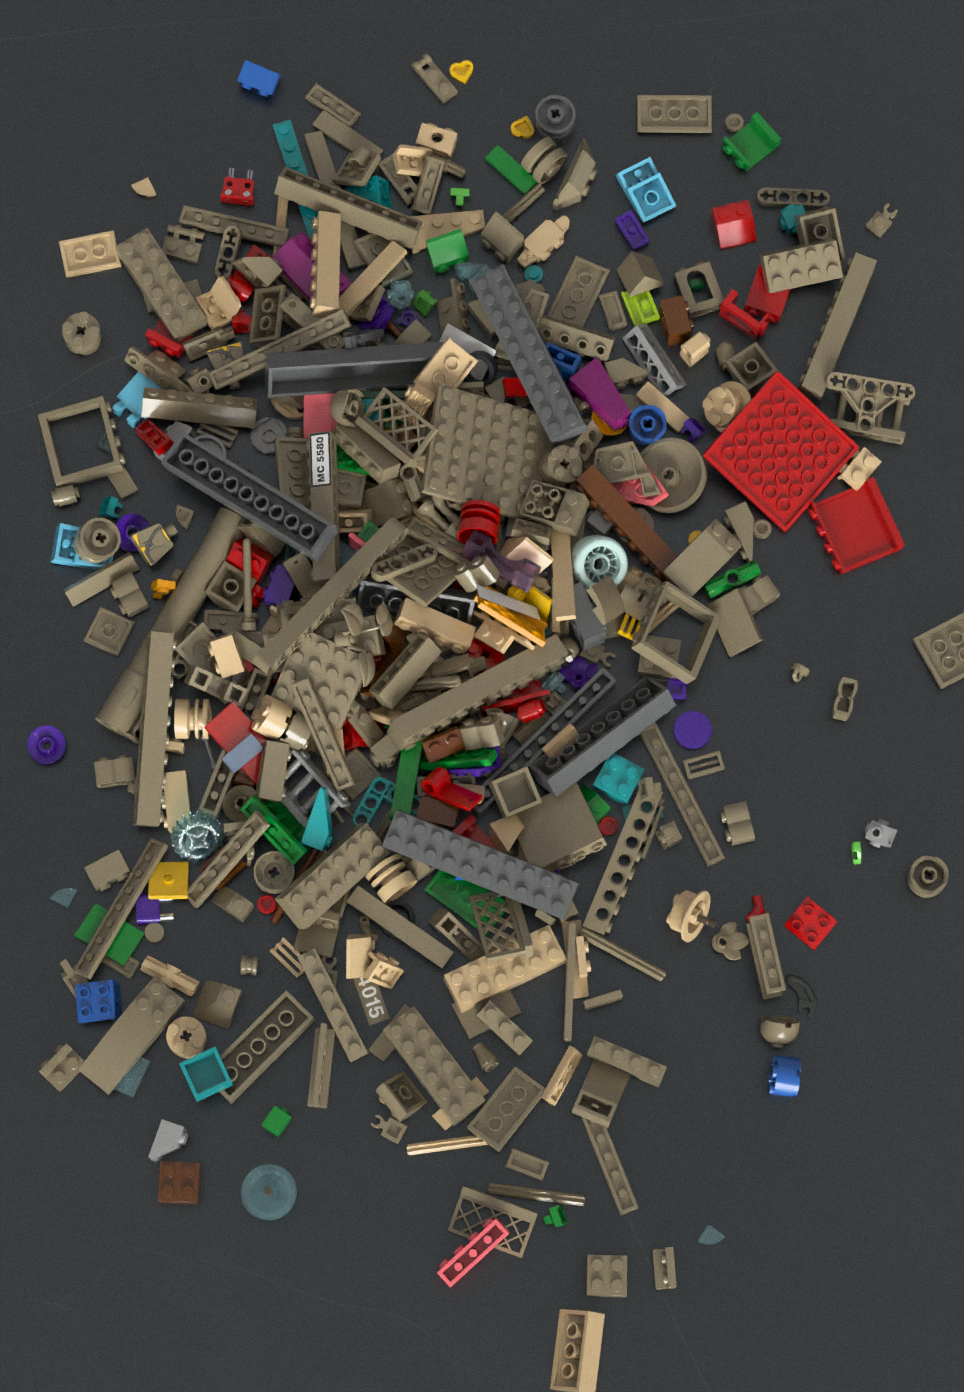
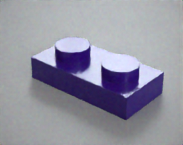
[615,210,650,251]

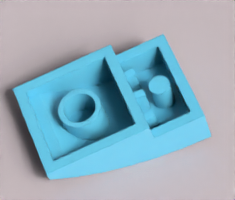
[615,157,676,223]
[50,523,113,570]

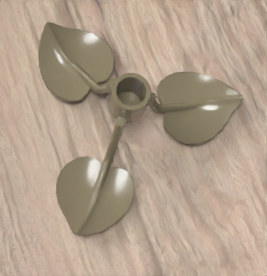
[334,604,393,687]

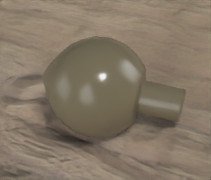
[561,637,579,662]

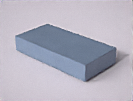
[221,734,264,774]

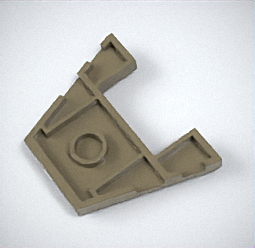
[588,441,661,509]

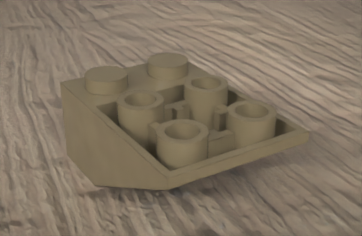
[519,480,590,536]
[572,1060,630,1128]

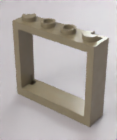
[38,396,125,487]
[631,581,722,684]

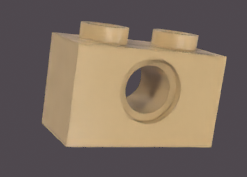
[416,123,458,159]

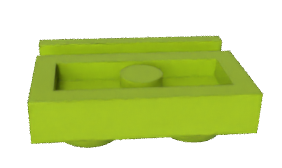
[621,291,660,327]

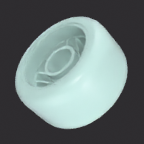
[571,535,628,589]

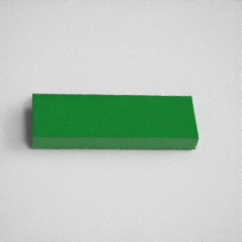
[485,145,538,195]

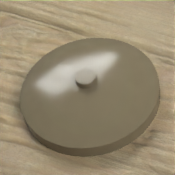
[640,438,707,513]

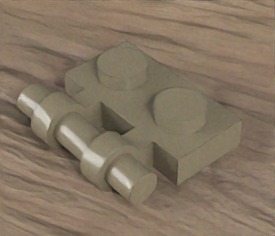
[162,224,205,264]

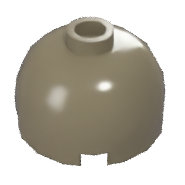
[329,388,365,427]
[760,1015,800,1047]

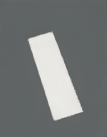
[476,584,540,620]

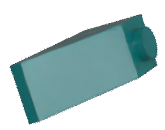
[301,787,334,851]

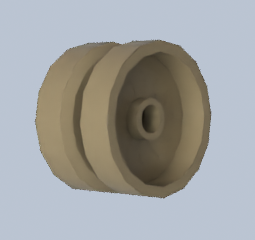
[521,136,568,184]
[73,518,121,564]

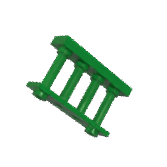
[240,795,313,865]

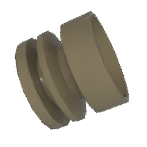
[254,851,294,894]

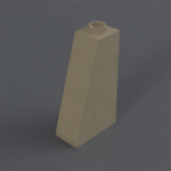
[468,279,545,338]

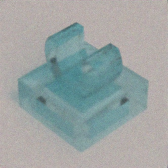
[542,672,567,694]

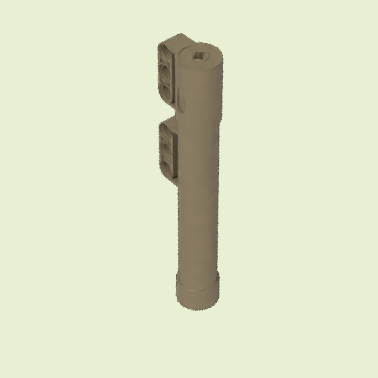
[95,508,245,744]

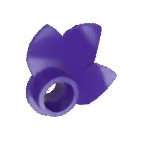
[559,655,597,690]

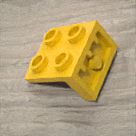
[507,578,552,622]

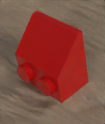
[711,200,757,250]
[226,538,275,586]

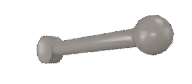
[201,734,216,771]

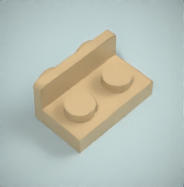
[363,951,404,990]

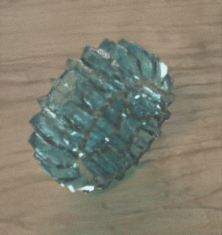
[171,811,224,862]

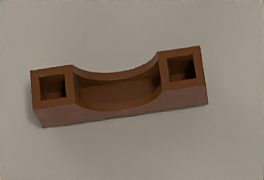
[360,620,407,700]

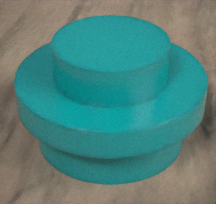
[524,265,543,283]

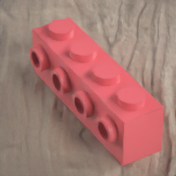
[437,1218,510,1287]

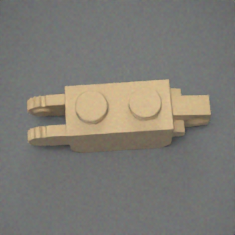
[517,216,570,269]

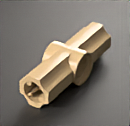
[140,956,200,997]

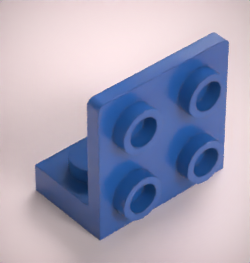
[75,980,122,1023]

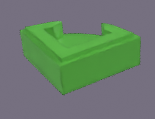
[851,841,861,865]

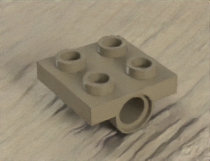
[333,146,381,186]

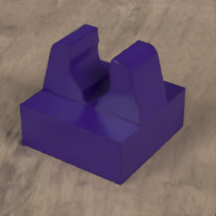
[681,417,707,441]
[667,678,686,700]

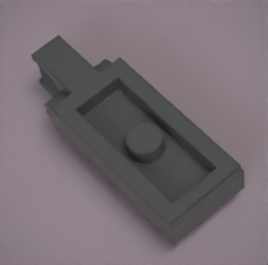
[344,329,384,348]

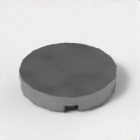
[250,417,288,455]

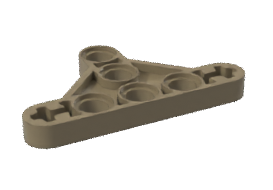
[824,372,915,433]

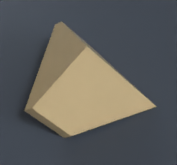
[489,814,525,852]

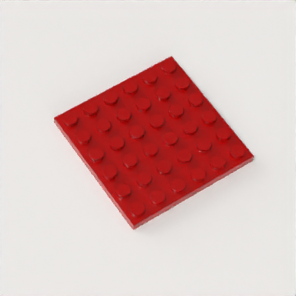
[702,371,860,532]

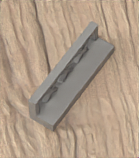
[622,324,687,397]

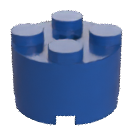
[627,405,667,446]
[768,1055,801,1097]

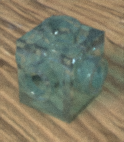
[387,280,414,309]

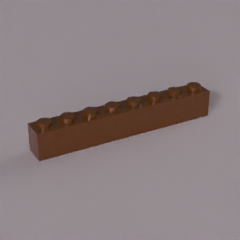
[573,465,677,587]

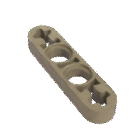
[757,187,830,209]
[371,544,438,582]

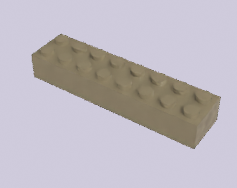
[797,252,877,405]

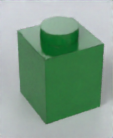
[261,1106,292,1138]

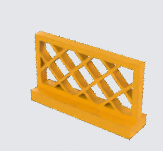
[473,585,548,647]

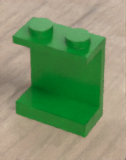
[722,112,781,172]

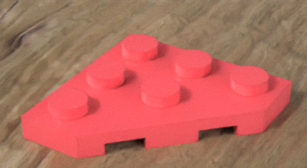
[611,455,669,506]

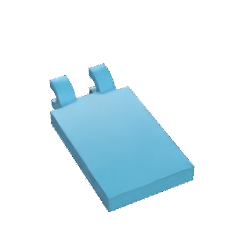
[112,371,182,428]

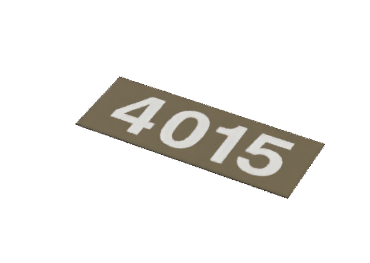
[353,977,390,1026]

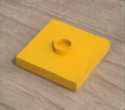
[148,862,189,899]

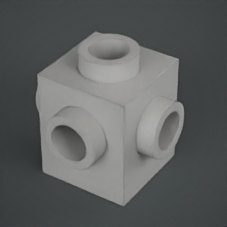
[865,818,897,848]

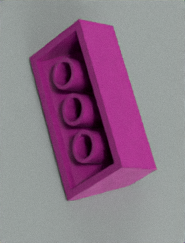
[271,232,352,301]

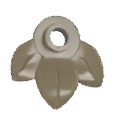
[712,922,749,960]

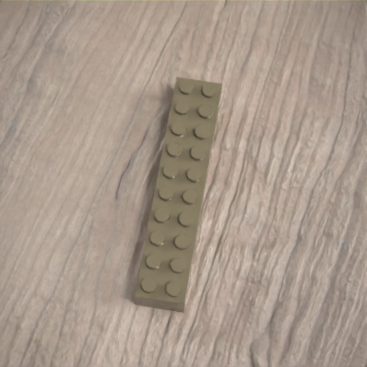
[387,634,568,751]

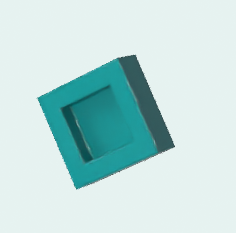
[98,496,123,519]

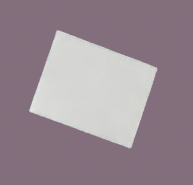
[439,324,496,380]

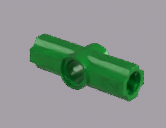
[703,560,762,599]

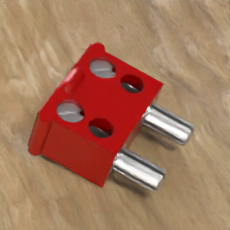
[220,168,255,206]

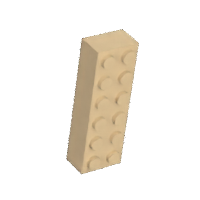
[443,925,566,1013]

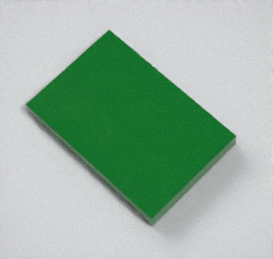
[74,903,145,967]

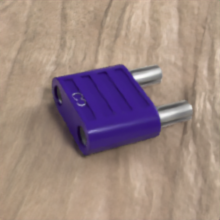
[136,893,174,924]

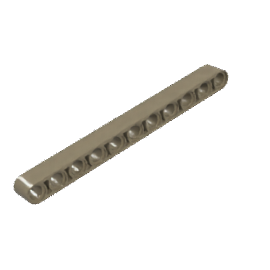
[252,517,409,675]

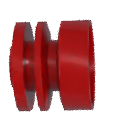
[457,500,501,548]

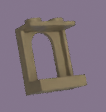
[673,261,724,319]

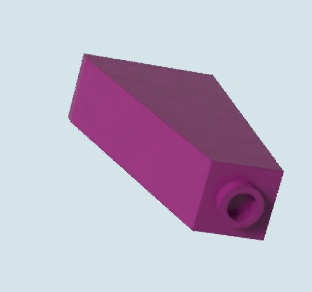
[568,357,630,432]

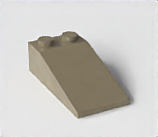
[662,519,743,597]

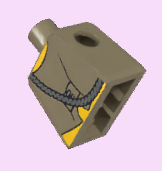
[207,342,243,390]
[129,523,178,566]

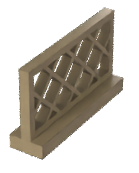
[355,387,438,468]
[469,891,533,962]
[307,1023,335,1108]
[447,1185,538,1258]

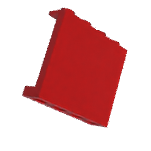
[808,477,905,575]

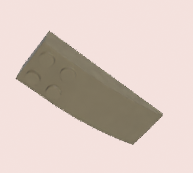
[78,976,185,1095]

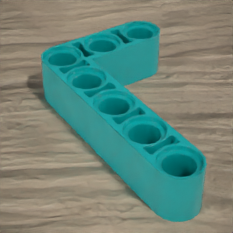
[353,777,457,831]

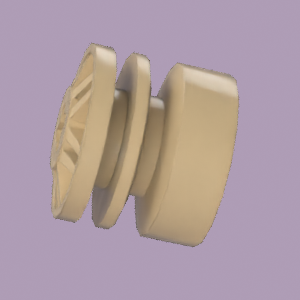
[174,699,212,739]
[365,854,417,904]

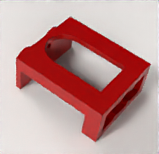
[719,289,769,341]

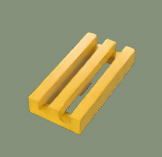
[618,613,640,641]

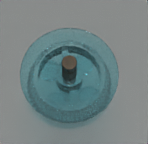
[241,1164,297,1220]

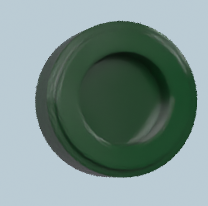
[688,278,705,294]

